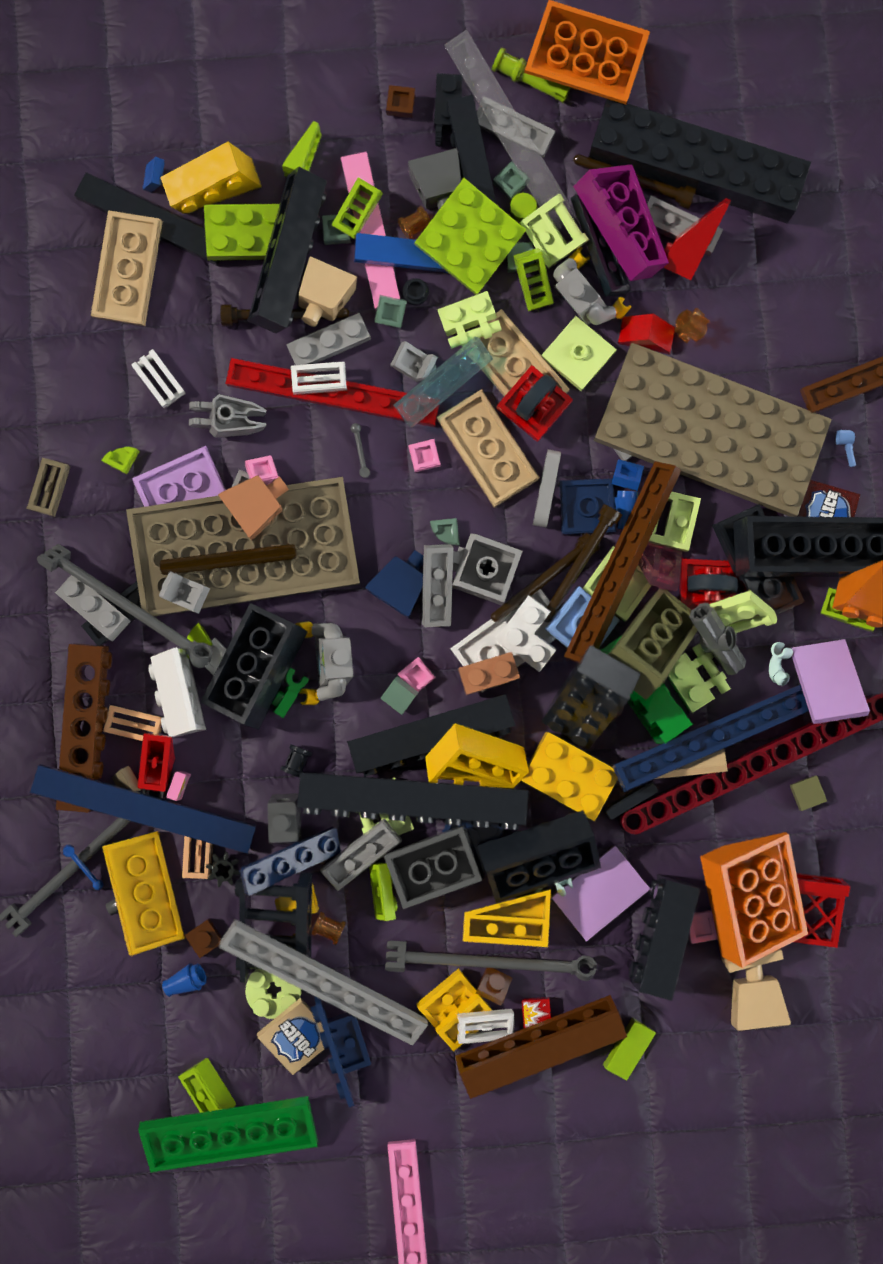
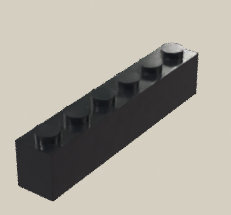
[247,167,327,334]
[347,694,515,777]

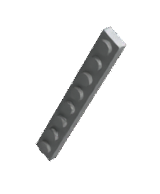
[220,919,428,1046]

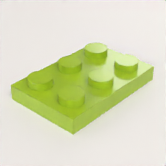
[204,204,280,260]

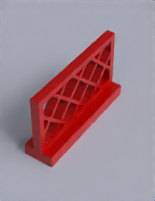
[794,873,850,948]

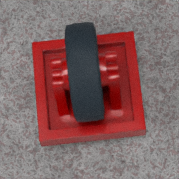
[497,365,573,442]
[679,559,738,610]

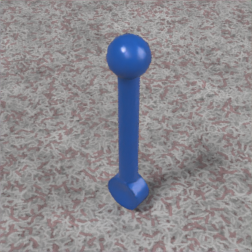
[63,845,104,890]

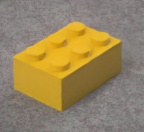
[521,732,618,821]

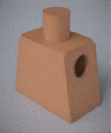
[218,475,289,541]

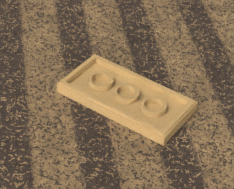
[91,210,163,326]
[463,309,570,396]
[437,389,539,508]

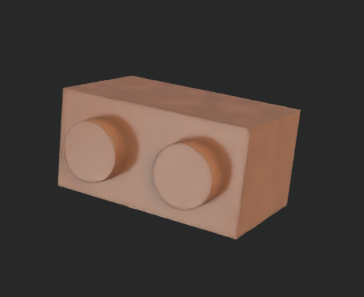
[458,652,520,695]

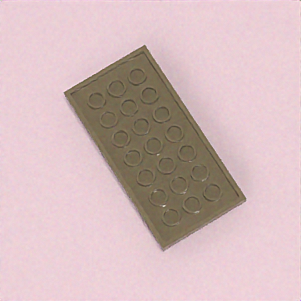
[594,343,832,517]
[126,477,360,616]

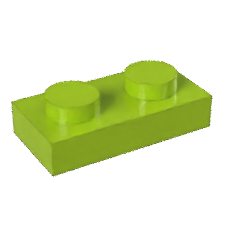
[369,862,397,921]

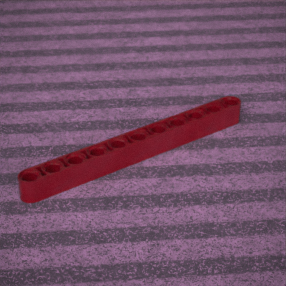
[619,693,883,834]

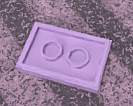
[132,446,226,507]
[792,639,870,724]
[551,845,650,941]

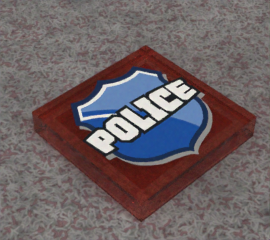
[797,480,861,517]

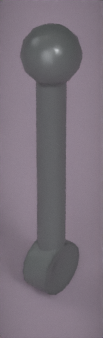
[351,423,370,478]

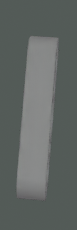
[533,449,561,528]

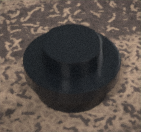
[402,278,429,305]

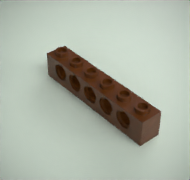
[56,643,112,813]

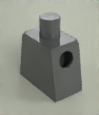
[408,148,461,210]
[268,793,302,847]

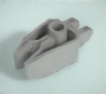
[189,394,266,438]

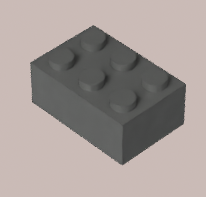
[384,824,485,909]

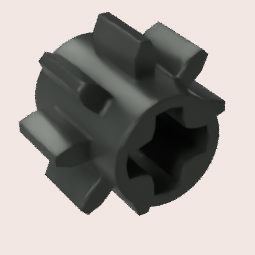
[206,851,240,887]

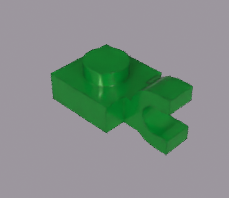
[272,668,309,718]

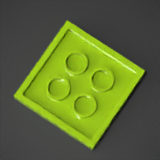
[414,178,526,295]

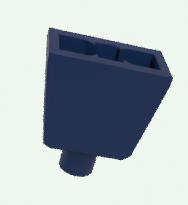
[365,550,424,619]

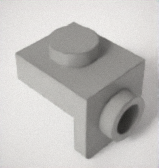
[390,341,438,382]
[159,572,210,614]

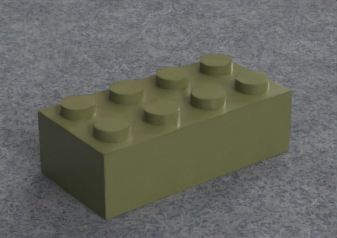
[608,586,698,699]

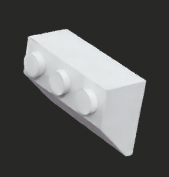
[149,647,206,738]

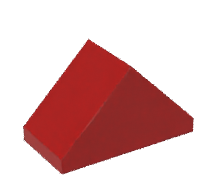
[618,314,675,354]
[138,733,175,792]

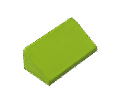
[603,1017,656,1080]
[178,1058,236,1113]

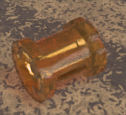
[398,206,431,239]
[312,912,346,945]

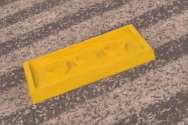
[102,831,185,956]

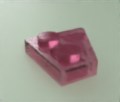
[638,542,682,592]

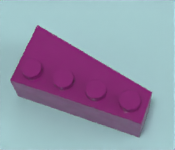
[573,165,669,281]

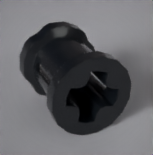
[280,744,313,778]

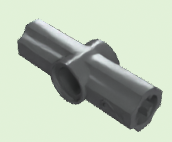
[690,603,746,675]

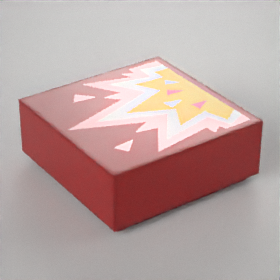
[522,997,551,1028]

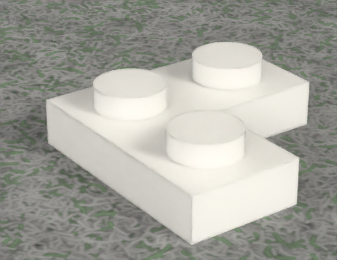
[496,595,556,672]

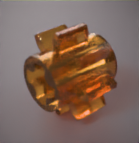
[674,308,709,343]

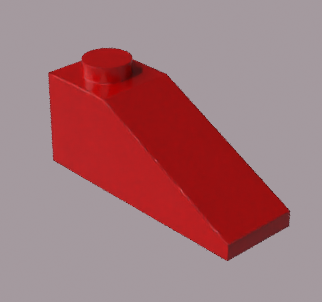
[664,198,731,280]

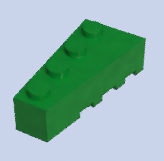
[600,635,693,744]

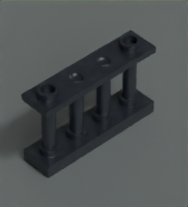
[235,873,312,983]

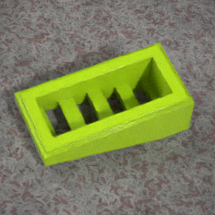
[282,121,322,177]
[332,177,383,239]
[513,248,554,311]

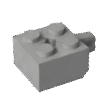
[452,534,522,605]

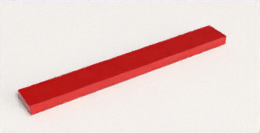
[225,358,440,427]

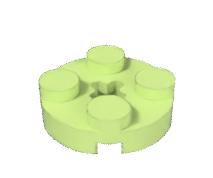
[245,969,302,1019]

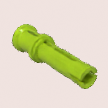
[492,48,571,103]

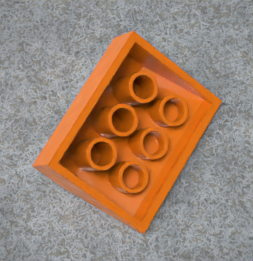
[524,0,650,105]
[832,561,883,627]
[700,832,808,968]

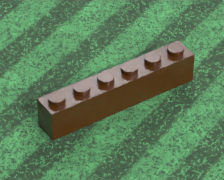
[455,995,627,1099]

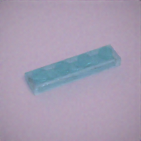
[393,336,493,428]

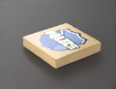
[257,997,324,1075]

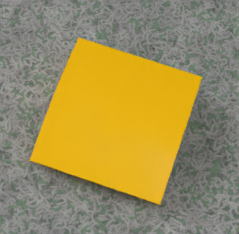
[416,968,492,1051]

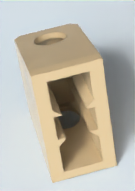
[298,256,357,327]
[731,965,791,1031]

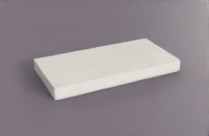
[450,589,557,692]

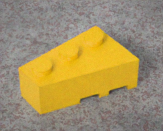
[160,141,262,214]
[425,723,529,788]
[462,890,551,947]

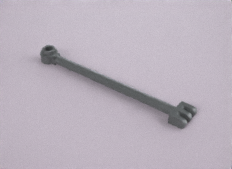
[37,544,213,668]
[0,789,166,937]
[385,941,597,981]

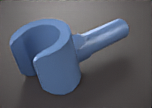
[835,430,856,467]

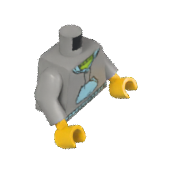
[553,247,631,325]
[295,622,353,705]

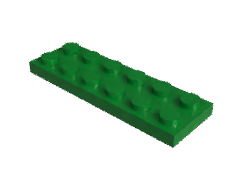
[138,1096,318,1172]

